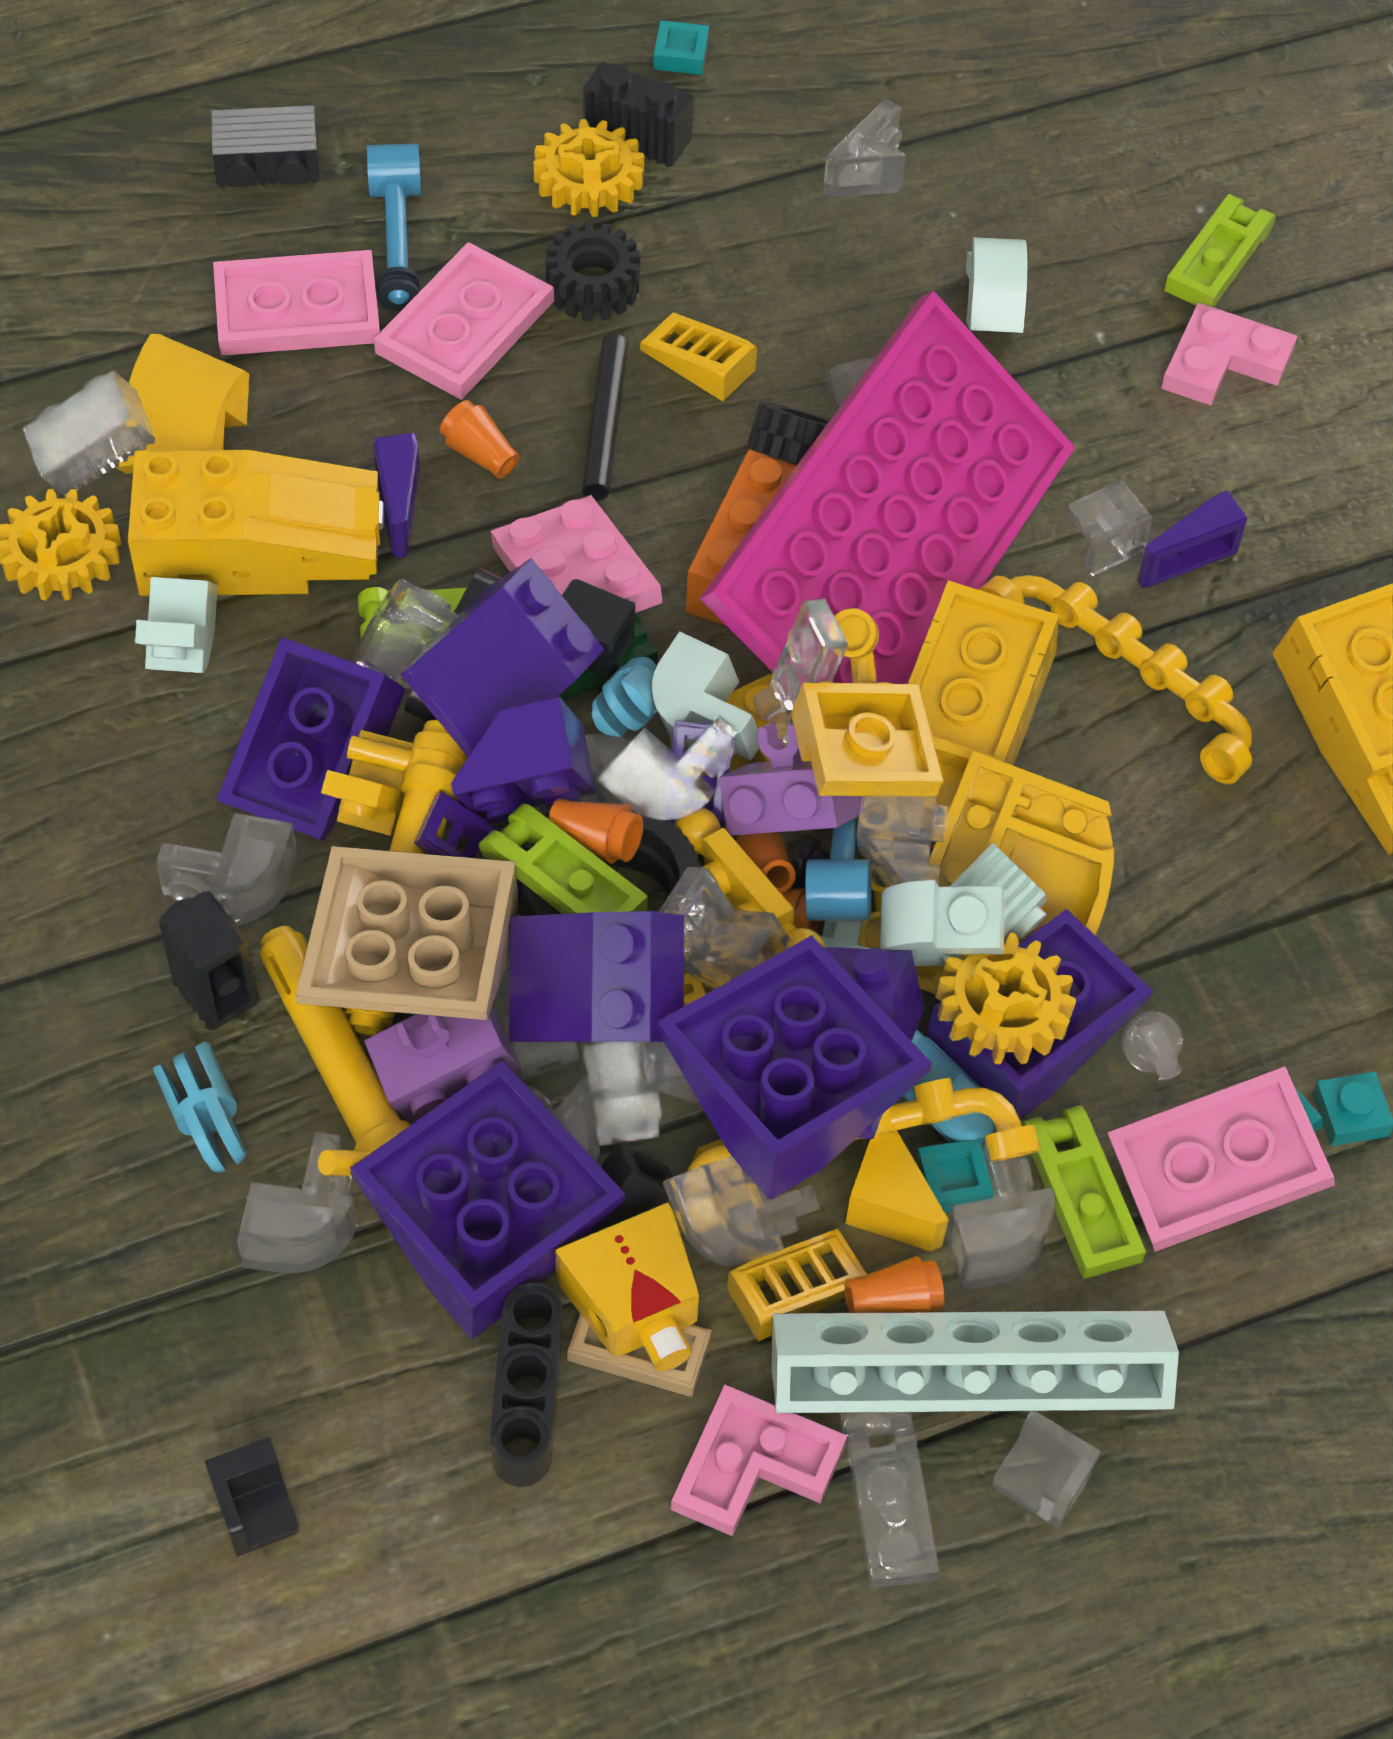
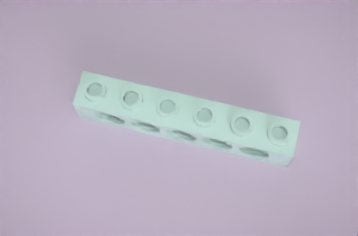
[771,1311,1179,1413]

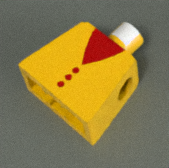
[556,1203,699,1371]

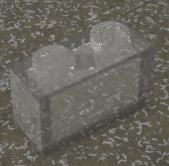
[22,370,156,496]

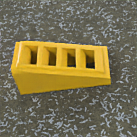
[640,312,757,402]
[727,1229,867,1342]

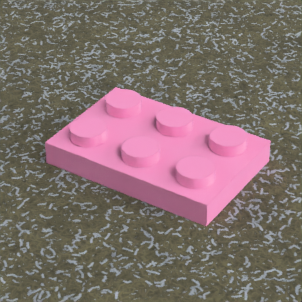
[374,242,554,400]
[213,250,380,356]
[490,495,663,613]
[1108,1067,1335,1252]

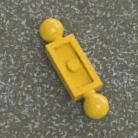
[674,807,826,955]

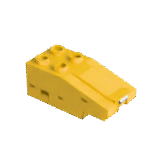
[128,450,384,596]
[870,580,1059,848]
[1272,583,1393,855]

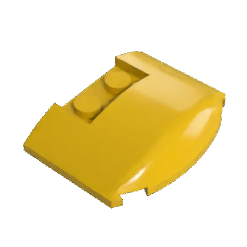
[915,751,1114,995]

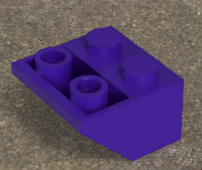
[451,697,596,823]

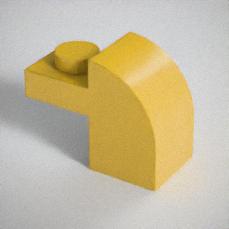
[321,730,413,836]

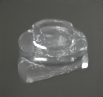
[1121,1011,1183,1080]

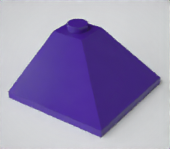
[656,935,932,1200]
[350,1060,625,1340]

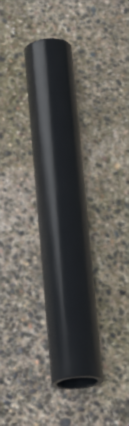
[582,334,628,501]

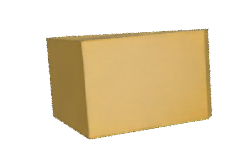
[845,1131,949,1252]

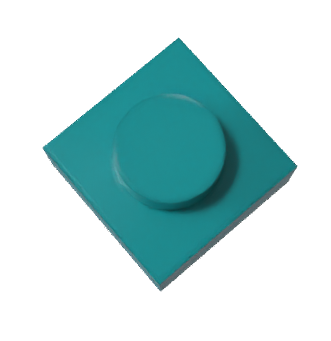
[653,20,709,75]
[1312,1071,1393,1147]
[916,1138,994,1213]

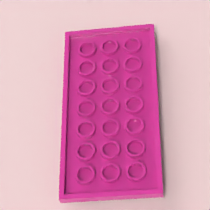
[700,290,1075,697]

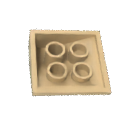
[296,846,519,1020]

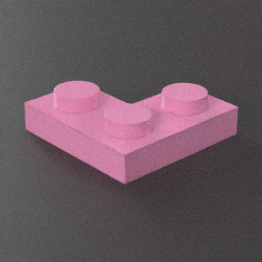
[1161,302,1298,405]
[671,1385,847,1536]

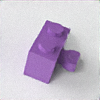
[719,723,865,836]
[364,1005,521,1124]

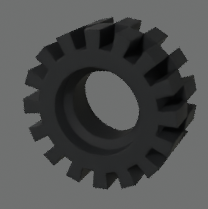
[546,222,640,321]
[747,402,830,465]

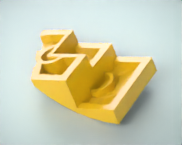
[115,334,250,474]

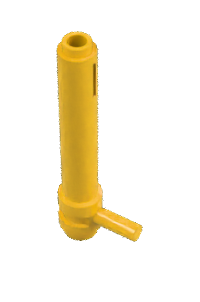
[345,720,468,1037]
[259,926,411,1176]

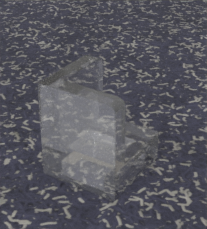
[1067,480,1153,576]
[992,1410,1101,1528]

